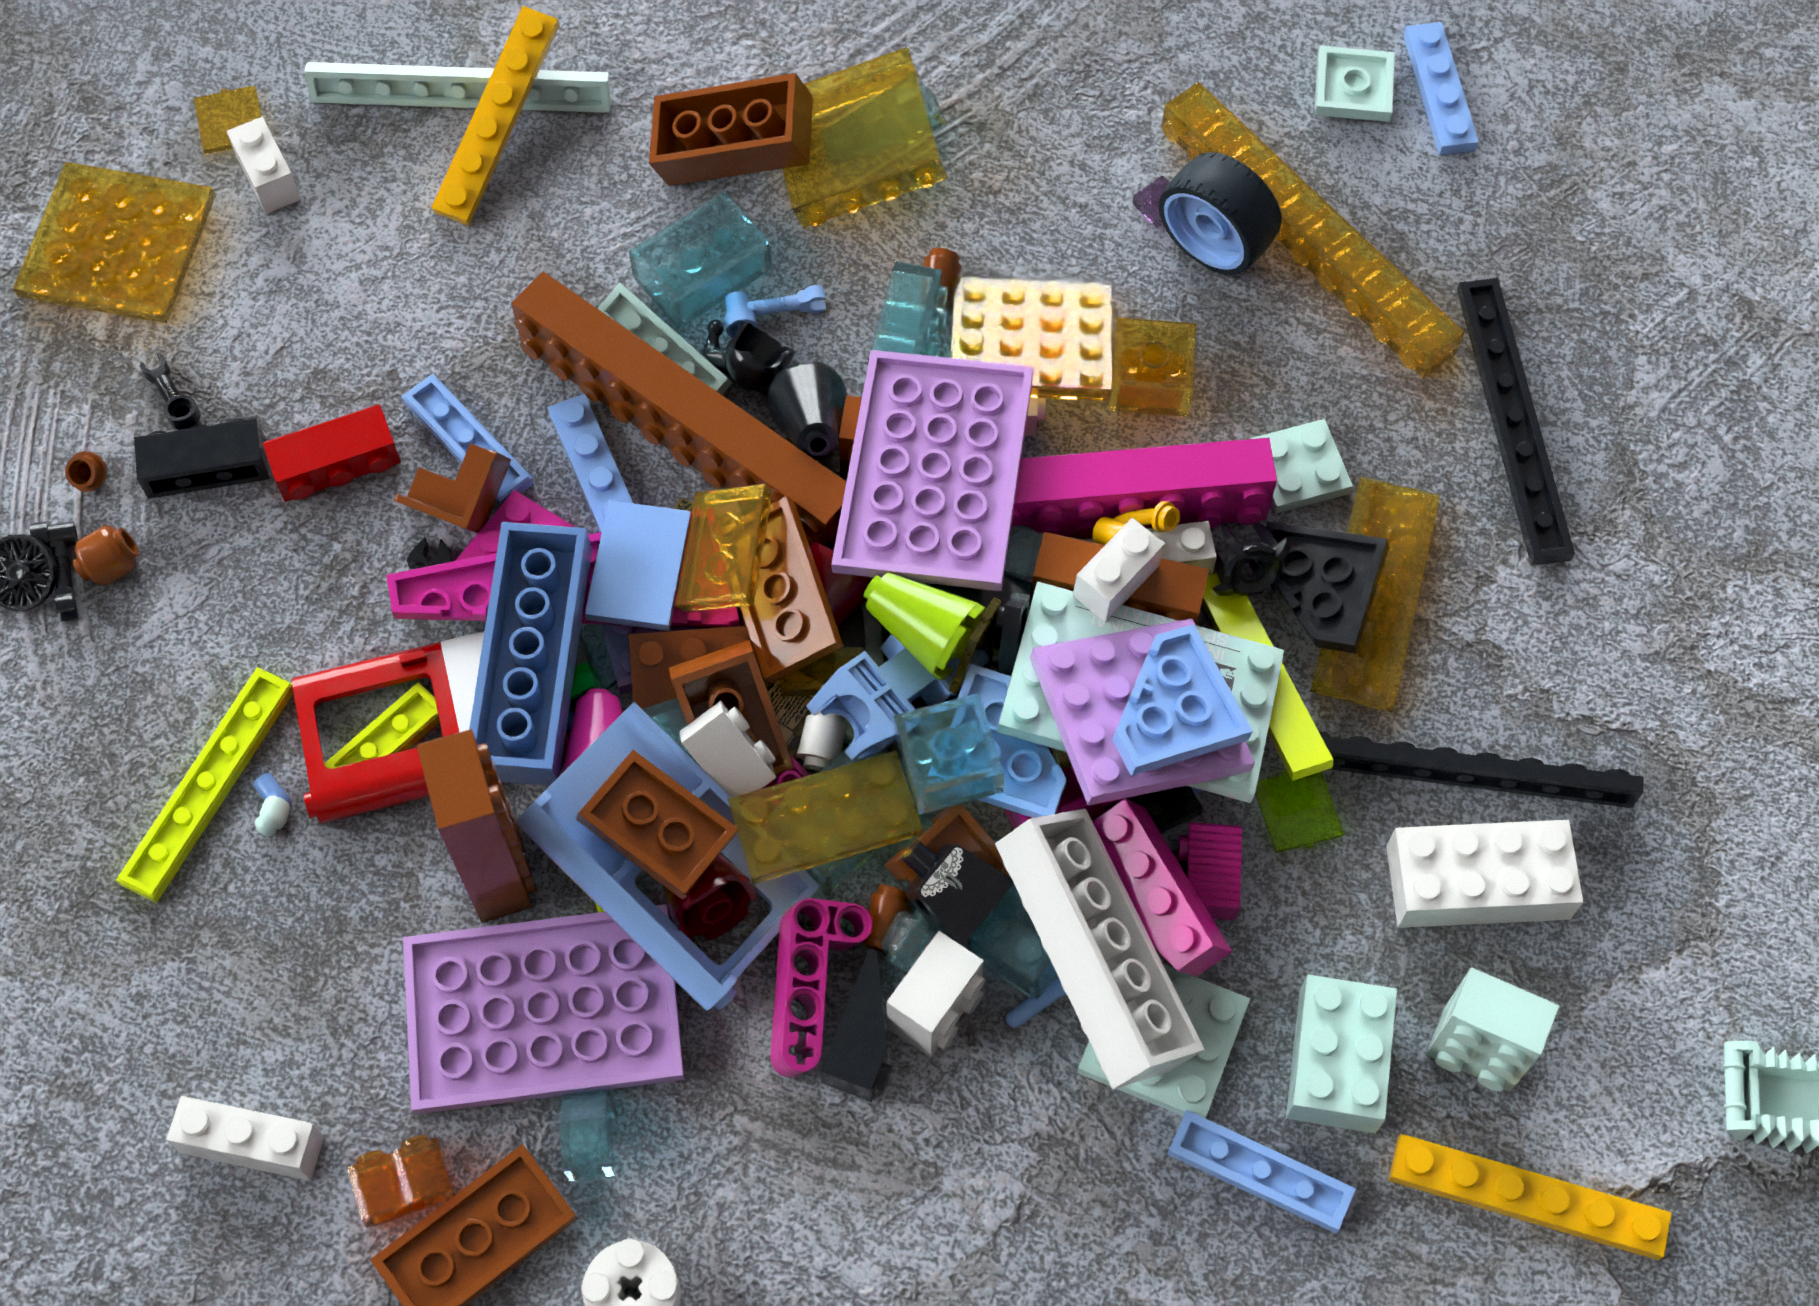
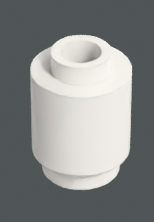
[797,713,847,772]

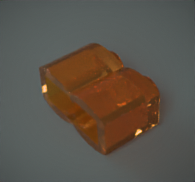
[347,1135,455,1228]

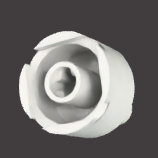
[581,1239,681,1306]

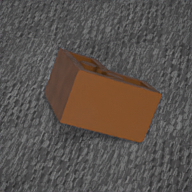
[394,443,511,533]

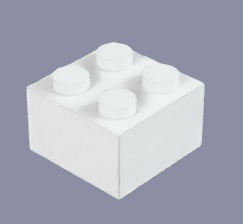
[887,931,985,1058]

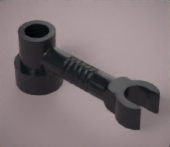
[140,353,202,430]
[30,521,78,622]

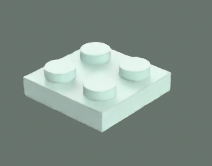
[1315,46,1395,122]
[1249,419,1353,514]

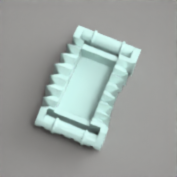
[1722,1041,1819,1154]

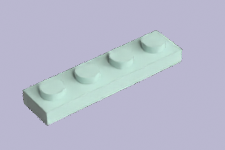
[598,283,733,395]

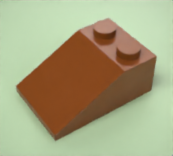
[669,640,795,775]

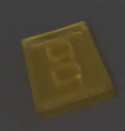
[675,484,773,612]

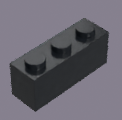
[134,418,270,499]

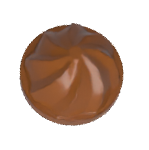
[65,451,108,492]

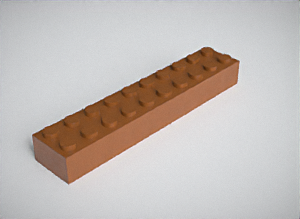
[511,271,846,551]

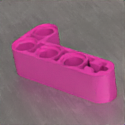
[770,898,873,1078]

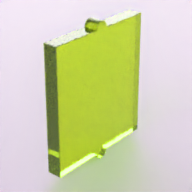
[1255,770,1344,853]

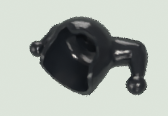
[702,319,796,399]

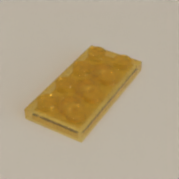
[728,751,922,884]

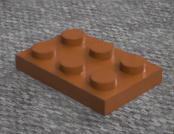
[576,750,739,900]

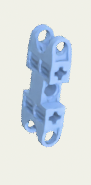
[806,634,990,762]

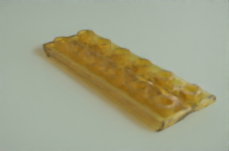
[1310,476,1440,712]

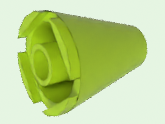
[863,572,987,681]

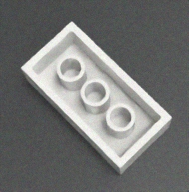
[1386,820,1583,928]

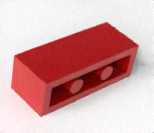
[263,404,401,502]

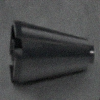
[768,362,848,460]

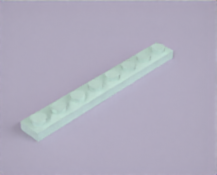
[305,62,611,113]

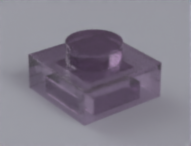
[1132,175,1170,229]

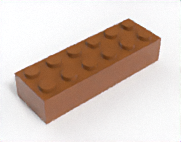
[417,729,536,923]

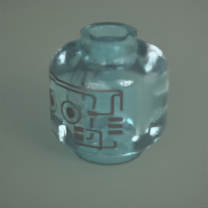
[881,909,936,973]

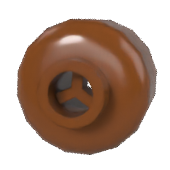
[73,525,139,586]

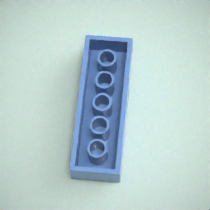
[469,522,592,786]

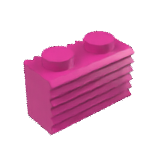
[1177,822,1242,921]

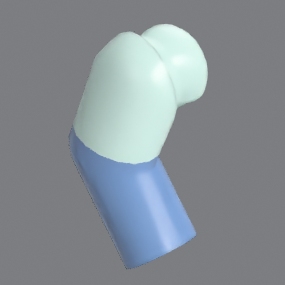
[253,773,292,836]

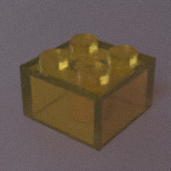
[1108,317,1196,417]

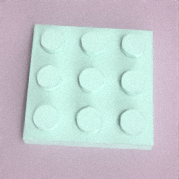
[1077,964,1250,1118]

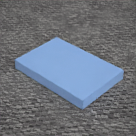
[585,500,692,631]

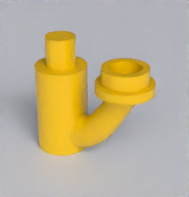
[1092,501,1180,545]

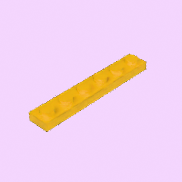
[431,6,560,226]
[1388,1134,1672,1260]

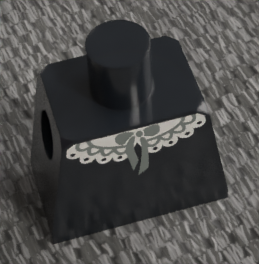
[901,840,1014,946]

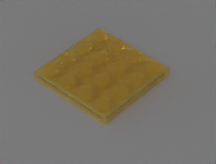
[13,161,216,324]
[951,277,1112,401]

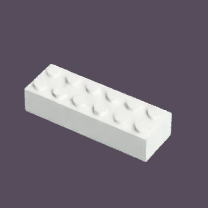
[995,809,1205,1089]

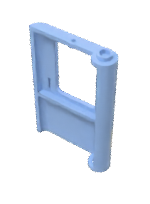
[514,702,820,1011]

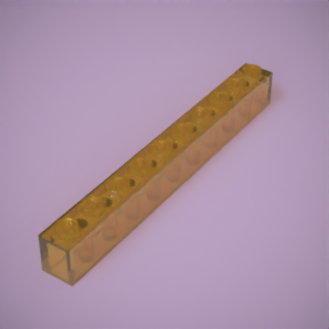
[1161,81,1464,379]

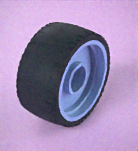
[1158,152,1282,275]

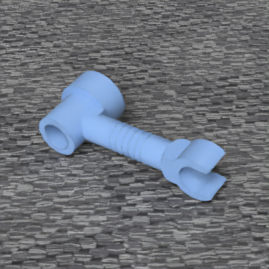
[724,285,826,338]

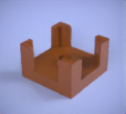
[884,802,1010,883]

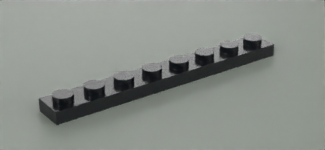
[1457,278,1575,566]
[1319,731,1644,808]

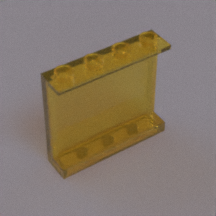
[783,47,948,228]

